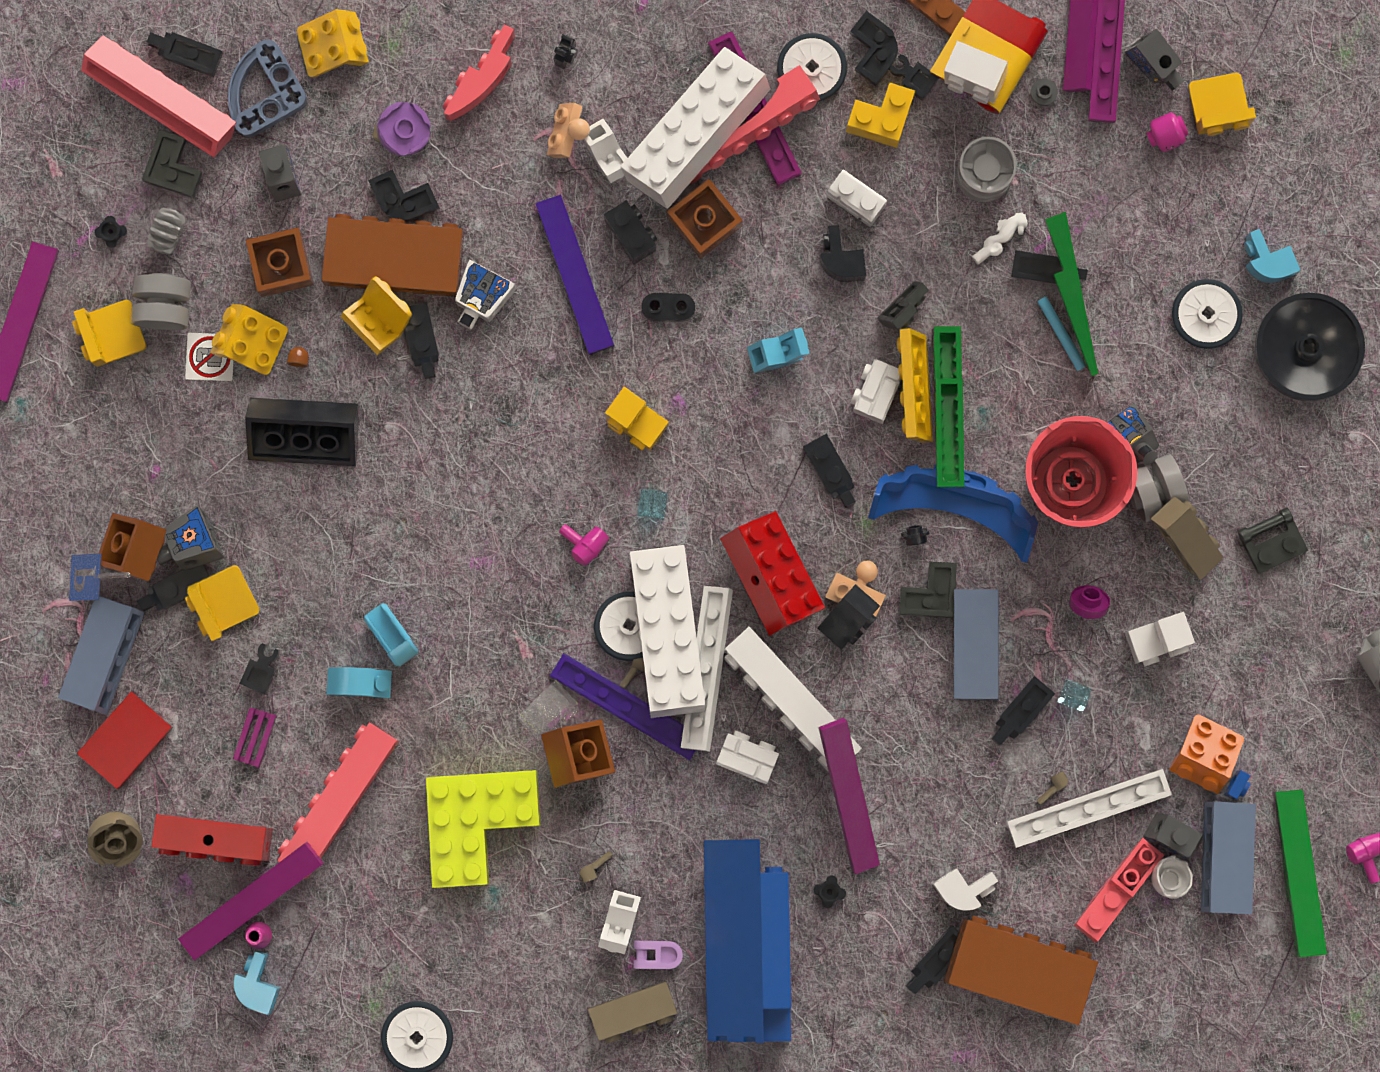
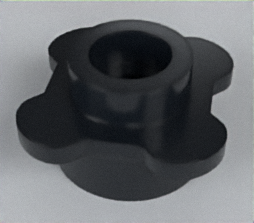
[94,216,127,248]
[901,525,930,546]
[813,875,846,908]

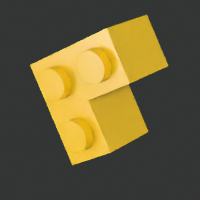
[846,82,915,148]
[605,387,669,451]

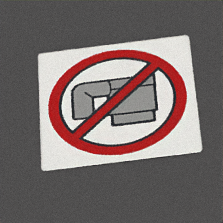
[185,333,233,381]

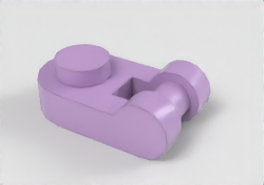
[633,940,683,969]

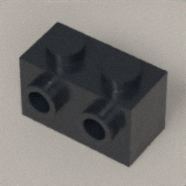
[604,200,658,265]
[817,584,880,650]

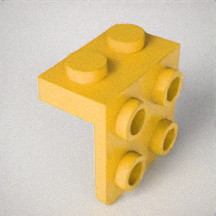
[297,9,369,77]
[1188,73,1256,136]
[341,276,412,356]
[72,300,146,367]
[210,304,288,375]
[185,565,259,641]

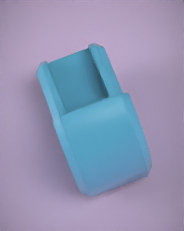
[364,603,419,667]

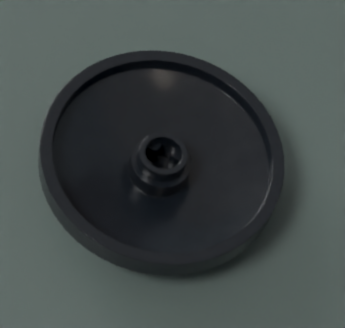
[1255,292,1365,401]

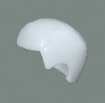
[1151,855,1193,899]

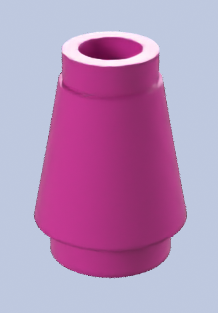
[245,922,272,949]

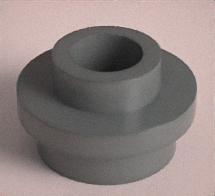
[1031,79,1058,106]

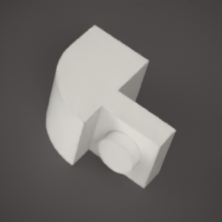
[584,119,627,183]
[932,869,998,910]
[598,890,641,954]

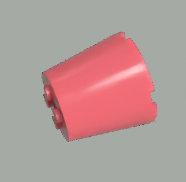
[1025,416,1137,527]

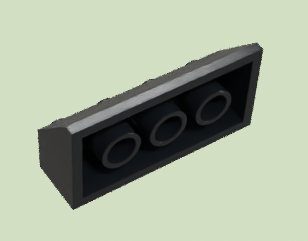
[245,398,359,466]

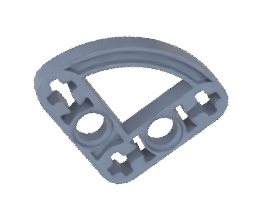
[228,39,307,138]

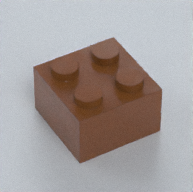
[667,179,743,259]
[246,227,314,297]
[98,513,167,581]
[541,719,615,788]

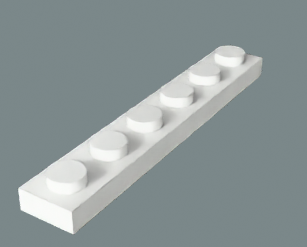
[681,586,733,752]
[1007,769,1172,848]

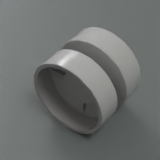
[956,137,1017,202]
[131,273,191,330]
[1130,454,1190,523]

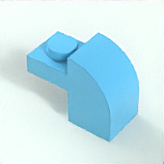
[1244,229,1301,283]
[747,328,810,373]
[326,667,392,698]
[234,951,281,1015]

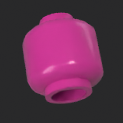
[1147,112,1189,152]

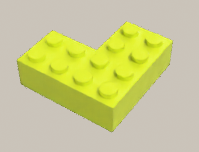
[426,770,541,888]

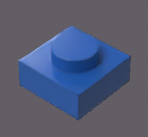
[1224,770,1251,800]

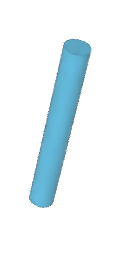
[1037,296,1087,372]

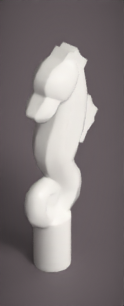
[972,213,1028,265]

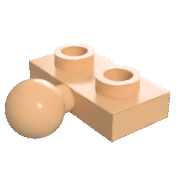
[547,103,590,158]
[825,561,886,617]

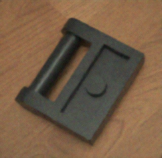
[1238,507,1309,575]

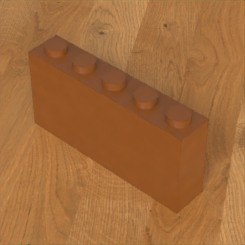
[322,214,464,297]
[944,915,1098,1025]

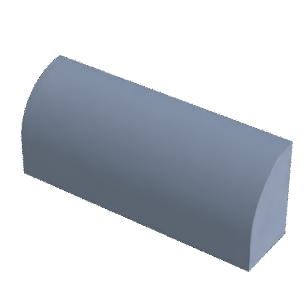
[954,589,999,700]
[58,596,145,715]
[1201,802,1256,914]

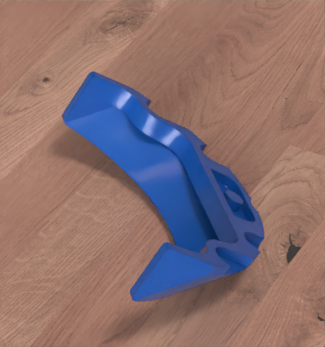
[868,464,1038,563]

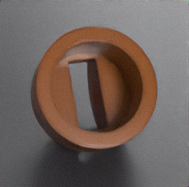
[286,347,309,368]

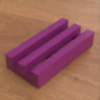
[233,707,277,768]

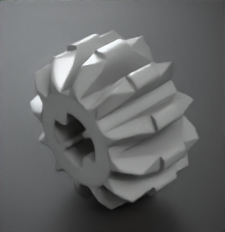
[147,208,185,255]

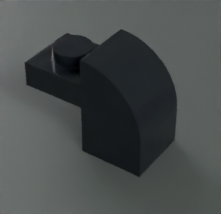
[819,225,867,282]

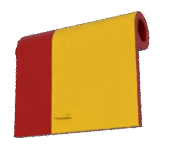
[930,0,1048,115]

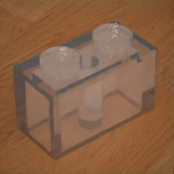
[516,680,579,742]

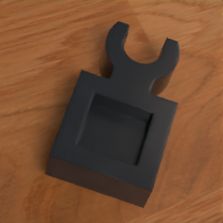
[553,34,578,69]
[889,54,939,101]
[239,643,280,695]

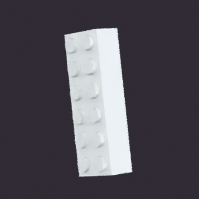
[620,47,771,209]
[630,545,705,718]
[724,627,862,771]

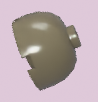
[87,811,143,867]

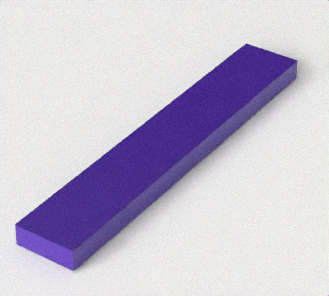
[536,194,614,355]
[550,653,696,761]

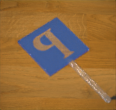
[69,553,131,601]

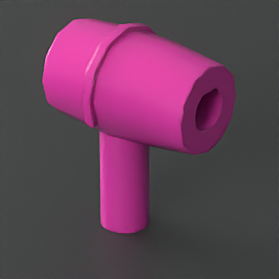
[559,524,610,566]
[1346,832,1380,883]

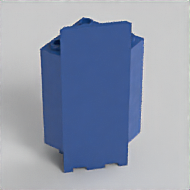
[704,839,791,1043]

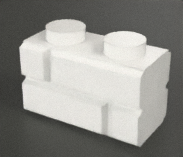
[826,170,887,227]
[850,359,901,424]
[716,731,779,785]

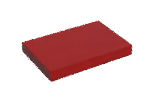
[77,691,173,789]

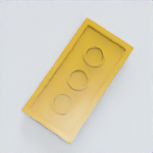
[897,328,933,443]

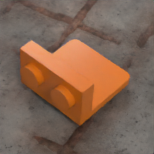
[1169,715,1244,794]

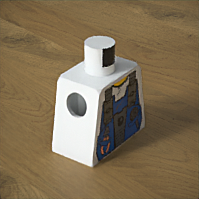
[455,260,516,330]

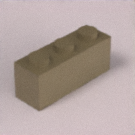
[1151,497,1224,580]
[588,981,678,1044]

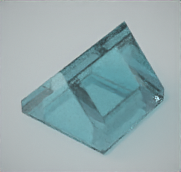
[637,489,668,520]
[1057,679,1091,711]

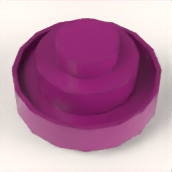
[1069,585,1110,619]

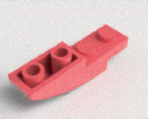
[443,24,515,121]
[1074,838,1164,943]

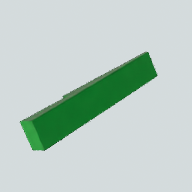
[1044,212,1098,376]
[933,326,965,488]
[1274,789,1327,957]

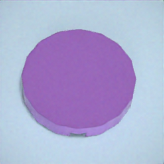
[377,102,431,156]

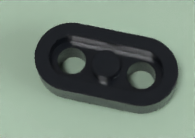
[641,293,695,322]

